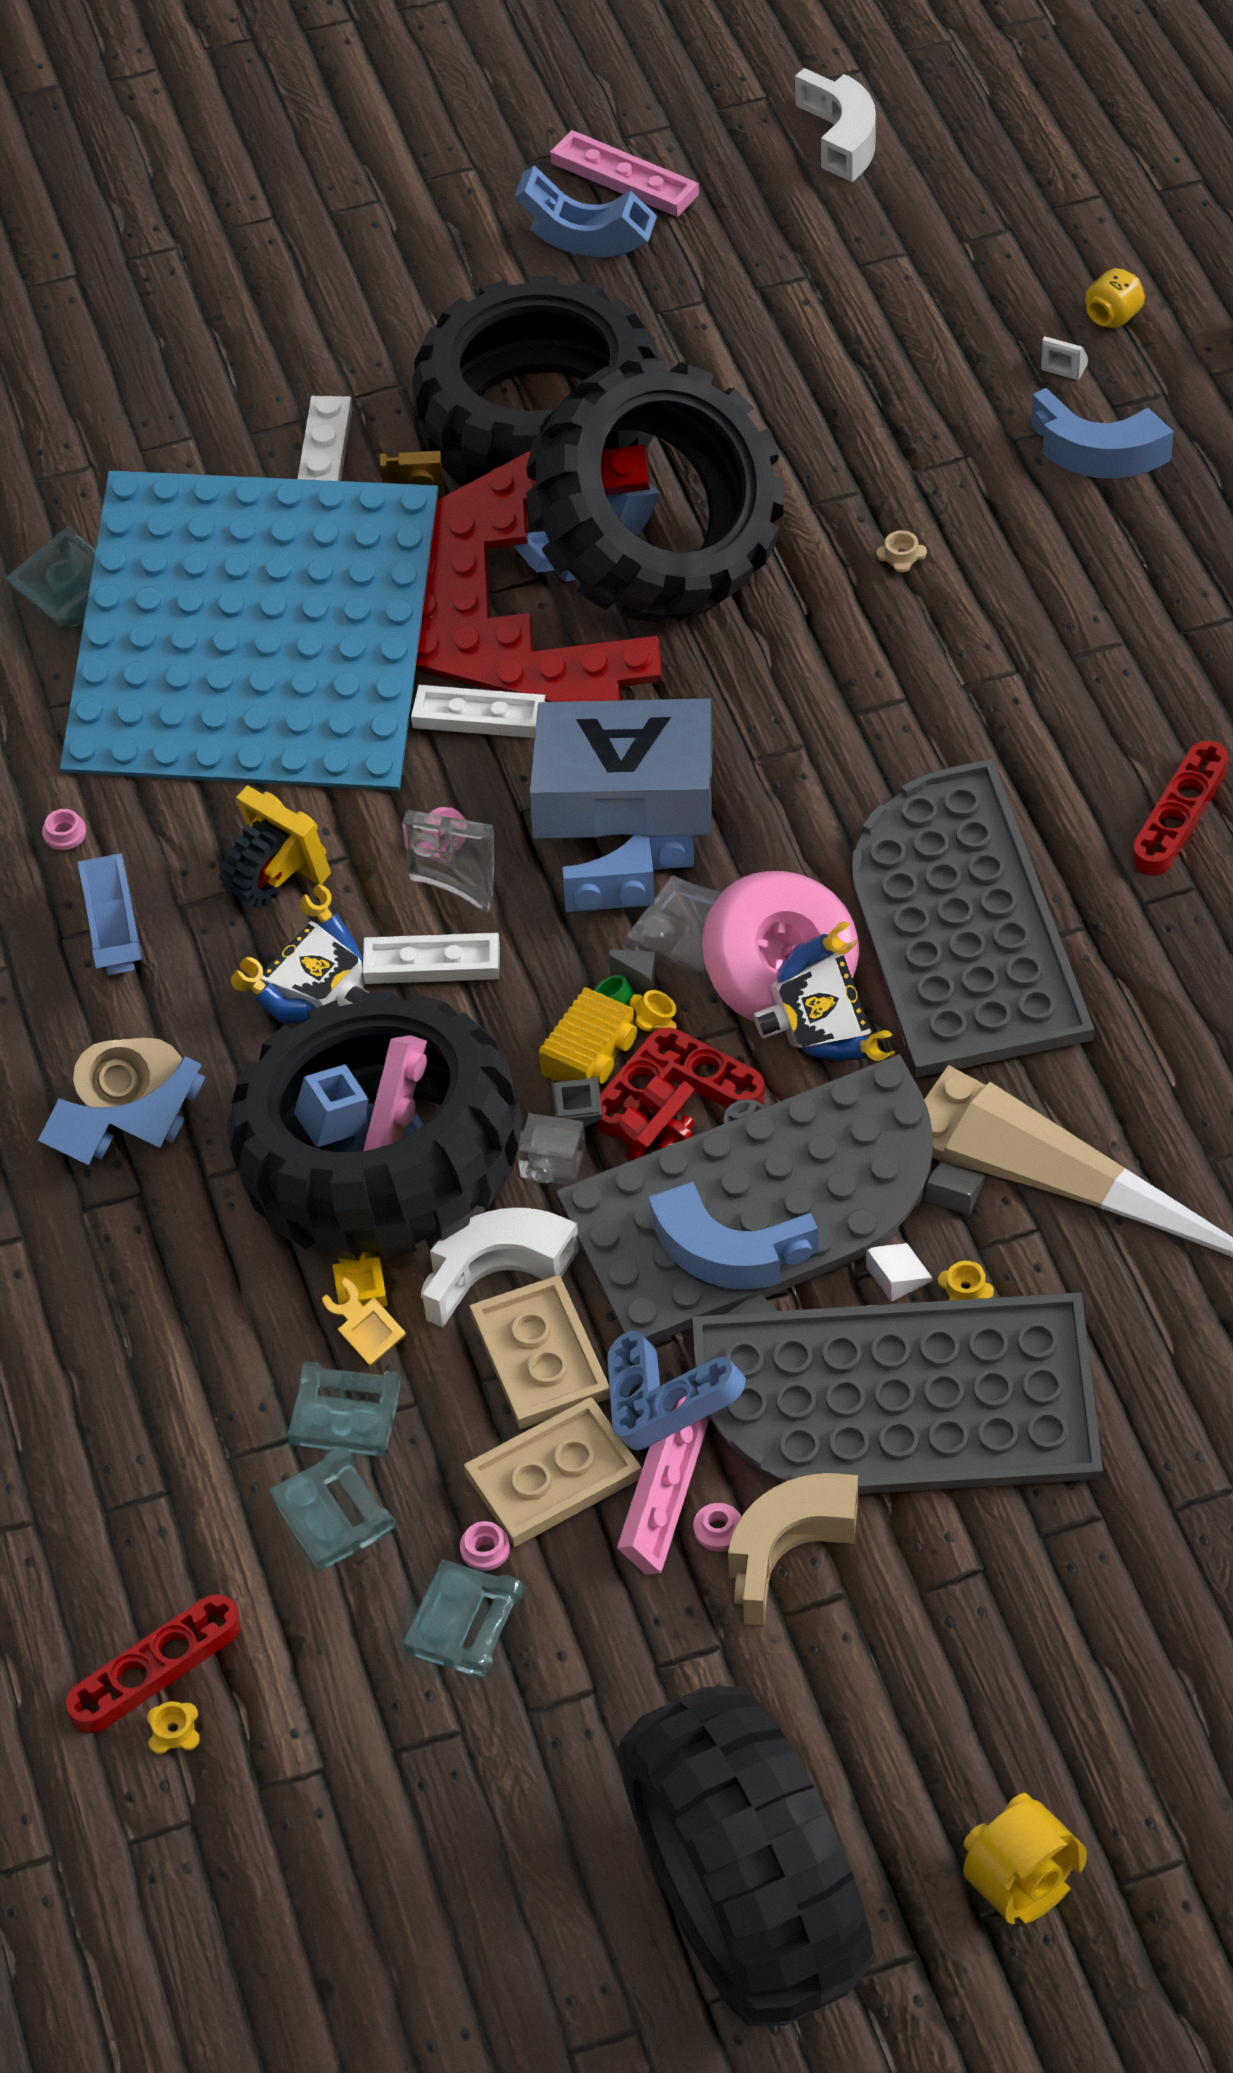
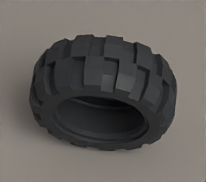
[412,276,659,486]
[526,358,784,623]
[227,992,522,1261]
[618,1686,874,2026]

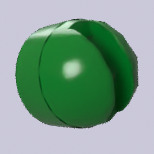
[595,974,634,1007]

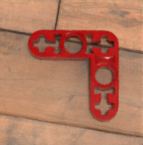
[595,1028,765,1137]

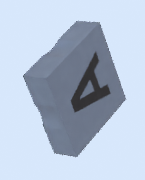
[530,699,713,839]

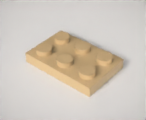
[469,1274,610,1430]
[464,1396,642,1548]

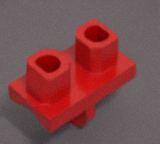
[613,1075,695,1161]

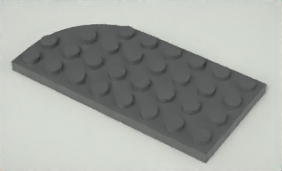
[852,759,1095,1078]
[556,1054,933,1344]
[692,1292,1103,1494]

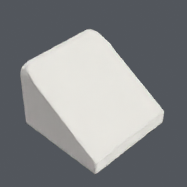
[1041,336,1088,380]
[866,1243,932,1302]

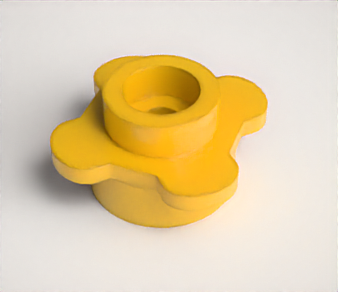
[629,990,677,1032]
[938,1261,994,1301]
[147,1701,200,1754]

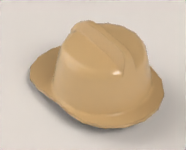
[73,1038,182,1107]

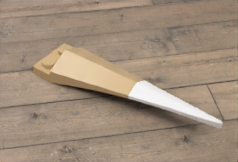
[924,1065,1233,1257]

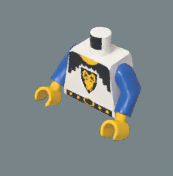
[231,885,369,1023]
[753,921,895,1062]

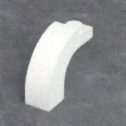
[795,68,876,182]
[421,1208,579,1327]

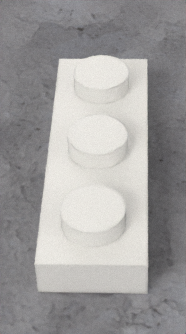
[298,396,353,481]
[411,685,546,738]
[363,933,500,984]

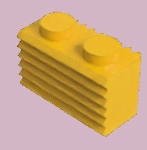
[539,987,637,1084]

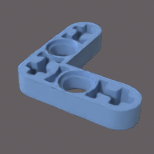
[607,1331,746,1450]

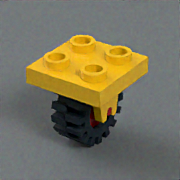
[219,785,331,907]

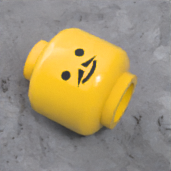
[1085,268,1145,329]

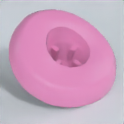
[702,871,859,1022]

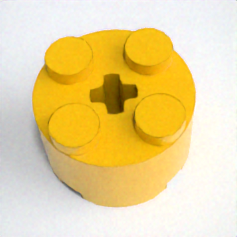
[963,1793,1087,1925]

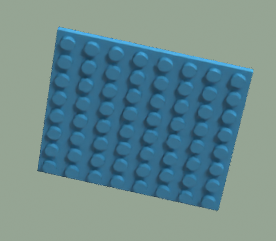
[60,471,439,791]

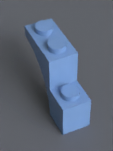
[562,835,694,912]
[77,853,143,975]
[38,1056,205,1165]
[294,1064,424,1153]

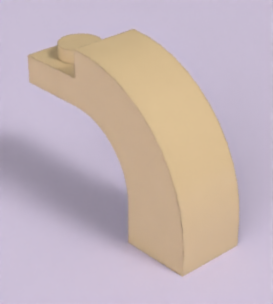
[728,1473,858,1626]

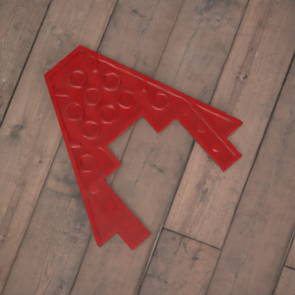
[416,440,662,702]

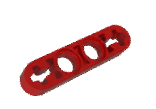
[1132,741,1228,876]
[66,1594,240,1733]

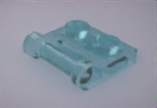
[287,1361,402,1457]
[270,1447,396,1572]
[403,1559,526,1677]

